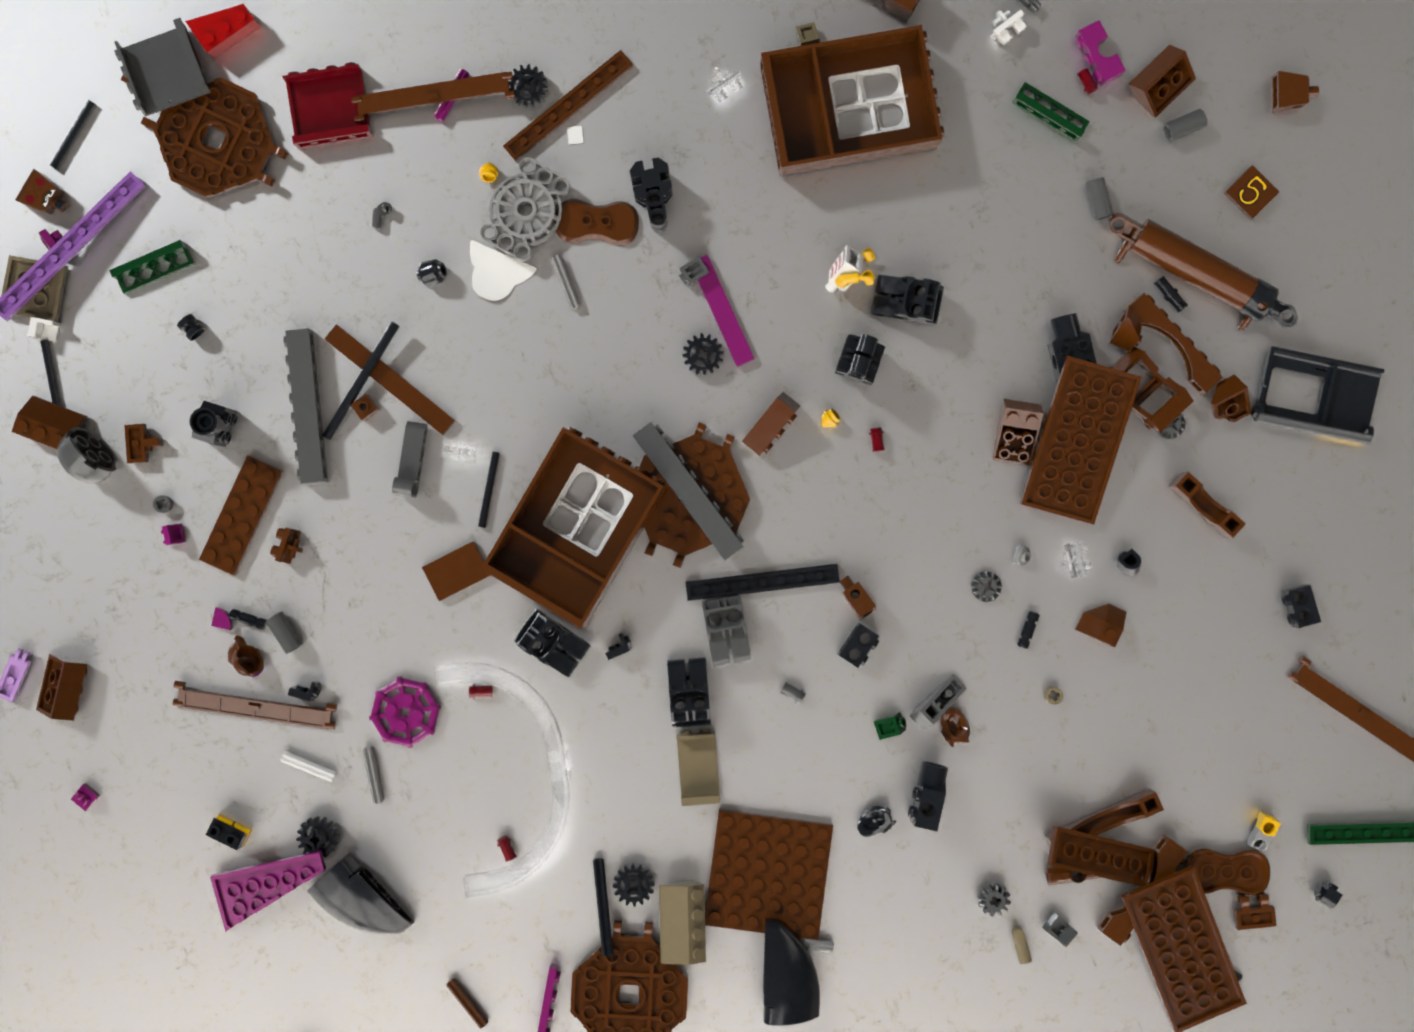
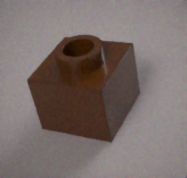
[351,394,380,421]

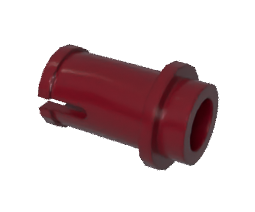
[1077,68,1098,94]
[869,427,885,452]
[469,684,493,700]
[497,835,517,862]

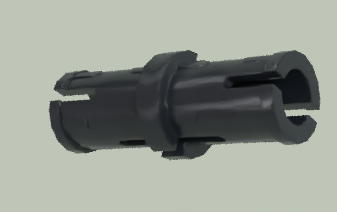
[1154,276,1188,313]

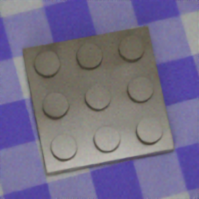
[1,255,68,322]

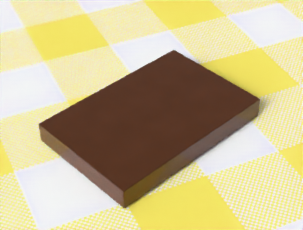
[422,541,491,601]

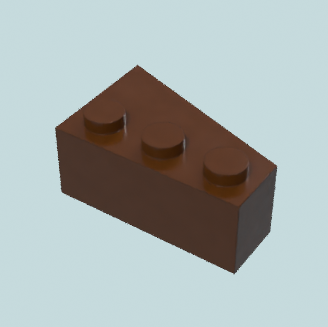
[742,392,800,456]

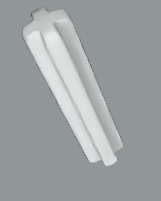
[281,752,336,782]

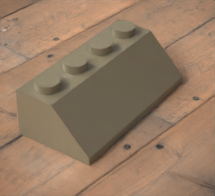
[659,880,706,965]

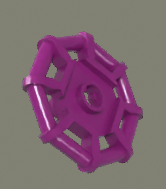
[369,676,441,748]

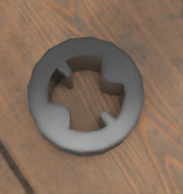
[153,495,173,513]

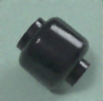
[417,259,447,286]

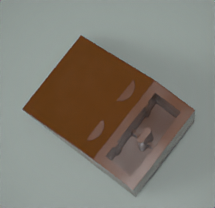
[993,398,1044,465]

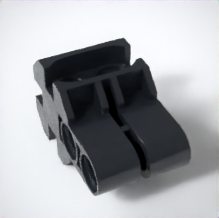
[630,157,673,233]
[870,275,944,325]
[835,334,885,386]
[514,608,591,677]
[667,657,711,728]

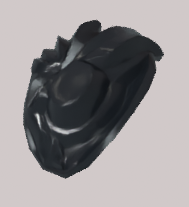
[857,806,896,837]

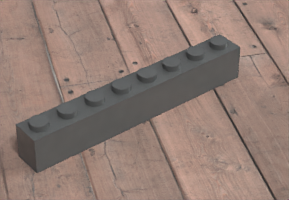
[283,328,328,484]
[633,422,744,561]

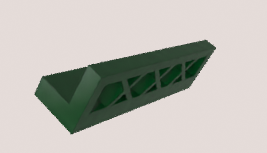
[1012,82,1090,142]
[109,240,195,294]

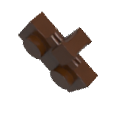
[124,424,163,464]

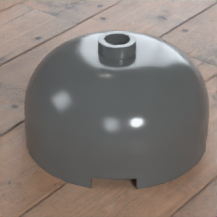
[57,427,118,483]

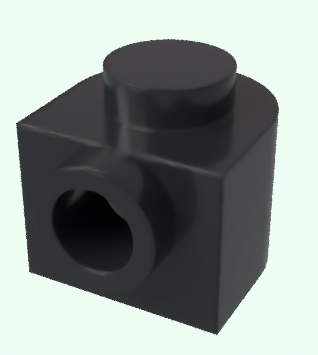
[1117,549,1141,576]
[1314,881,1343,909]

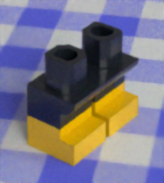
[206,813,253,850]

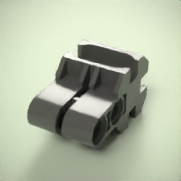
[702,595,752,668]

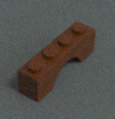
[1169,472,1246,538]

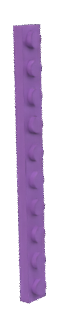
[0,171,146,322]

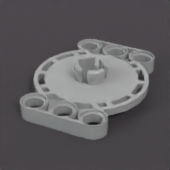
[480,157,570,262]

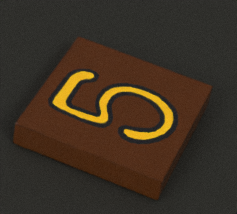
[1224,165,1280,220]

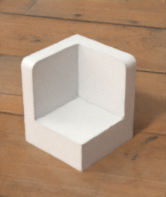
[27,317,61,342]

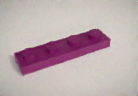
[538,963,561,1032]

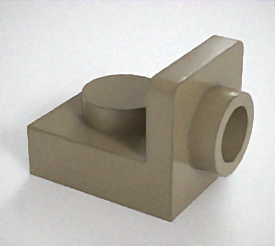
[796,22,820,46]

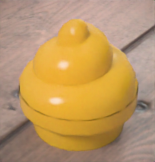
[479,162,498,183]
[821,408,841,428]

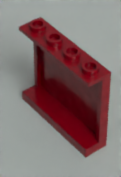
[282,62,373,148]

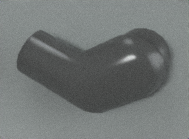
[371,202,392,228]

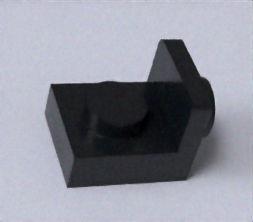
[605,633,632,660]
[288,681,321,702]

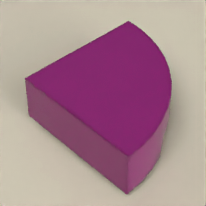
[211,607,232,630]

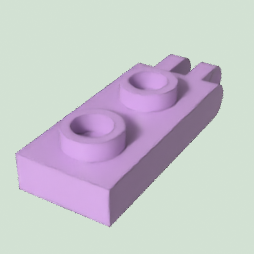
[0,648,31,702]

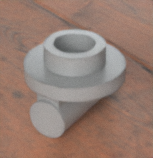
[1012,544,1031,566]

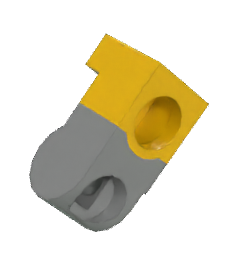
[1247,811,1281,852]

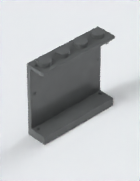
[114,18,211,117]

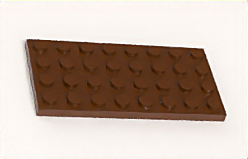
[1020,355,1142,524]
[1121,865,1247,1032]

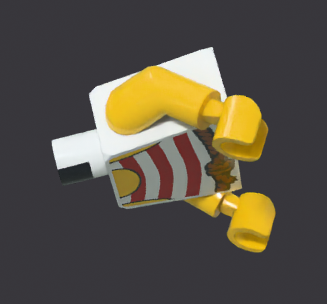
[826,245,875,293]

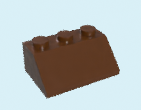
[1128,45,1196,118]
[11,396,87,449]
[36,654,87,721]

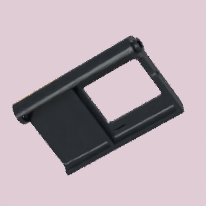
[1251,346,1385,445]

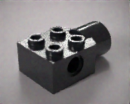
[1047,313,1097,382]
[190,401,238,447]
[908,761,948,831]

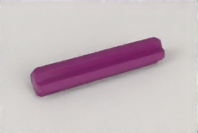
[434,69,469,122]

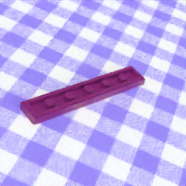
[698,255,754,367]

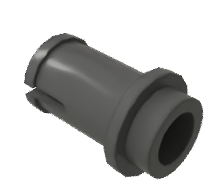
[780,682,806,704]

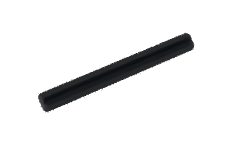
[593,858,613,956]

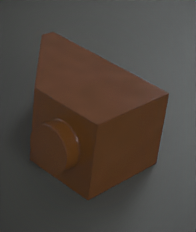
[1109,305,1142,352]

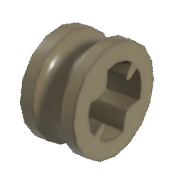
[1044,686,1063,704]

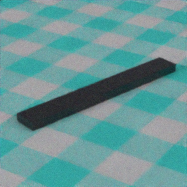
[685,564,840,601]

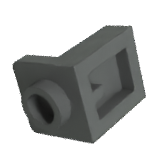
[679,256,709,287]

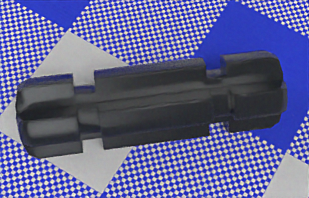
[229,609,266,630]
[1017,611,1040,649]

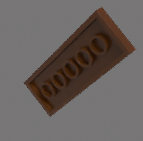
[199,455,284,576]
[1047,826,1155,887]

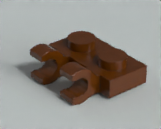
[1234,891,1276,930]

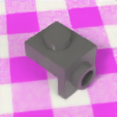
[1042,913,1078,947]

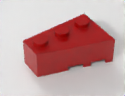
[185,4,260,59]

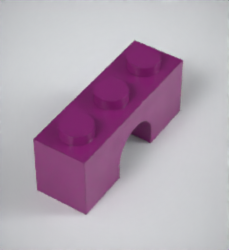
[1075,20,1126,86]

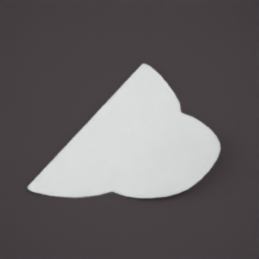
[469,240,537,301]

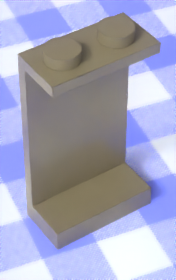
[676,728,720,806]

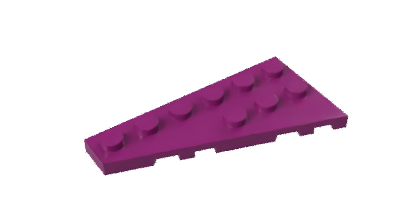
[210,850,327,932]

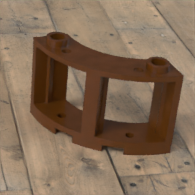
[1111,347,1194,433]

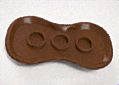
[555,199,639,246]
[1185,849,1270,895]

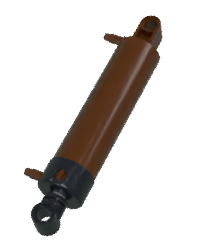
[1110,213,1298,331]

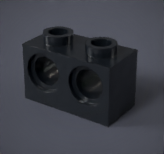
[1281,584,1321,628]
[837,622,879,668]

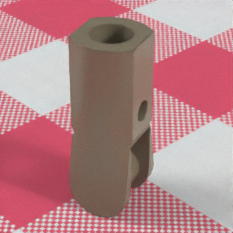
[1012,926,1032,964]

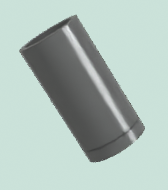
[1163,109,1207,142]
[1085,177,1114,220]
[265,612,303,654]

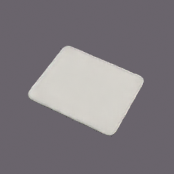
[567,126,584,144]

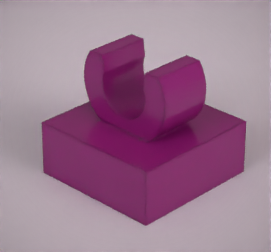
[39,229,62,250]
[161,523,186,546]
[71,783,100,811]

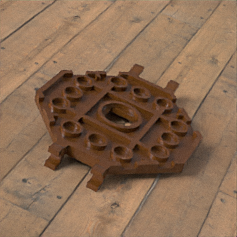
[141,77,289,198]
[640,422,750,568]
[570,920,688,1032]

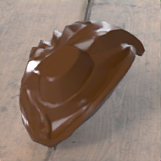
[941,707,970,747]

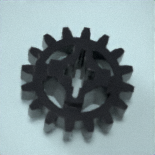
[508,64,548,108]
[682,333,724,376]
[296,816,340,857]
[613,863,655,907]

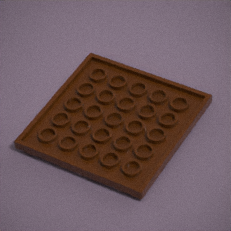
[705,809,833,940]

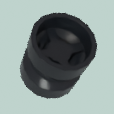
[177,314,205,341]

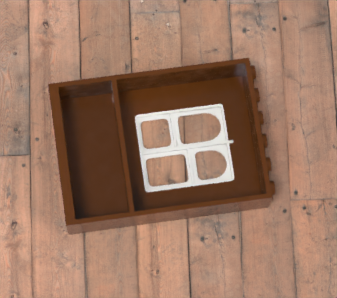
[760,25,944,176]
[481,426,668,629]

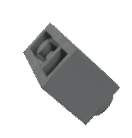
[910,674,967,730]

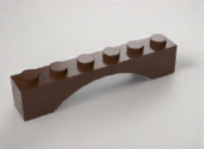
[1123,293,1223,395]
[1045,789,1164,846]
[1097,835,1188,946]

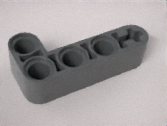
[392,421,428,498]

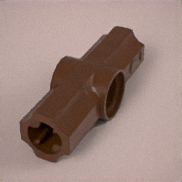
[1045,867,1101,885]

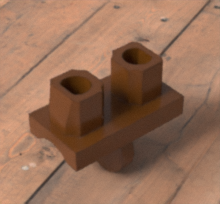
[270,528,303,564]

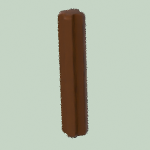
[446,978,488,1029]

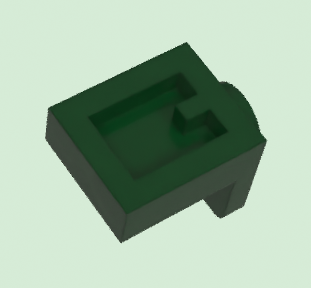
[874,712,906,740]

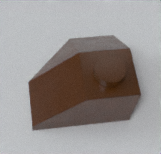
[1211,374,1251,422]
[1075,603,1127,647]

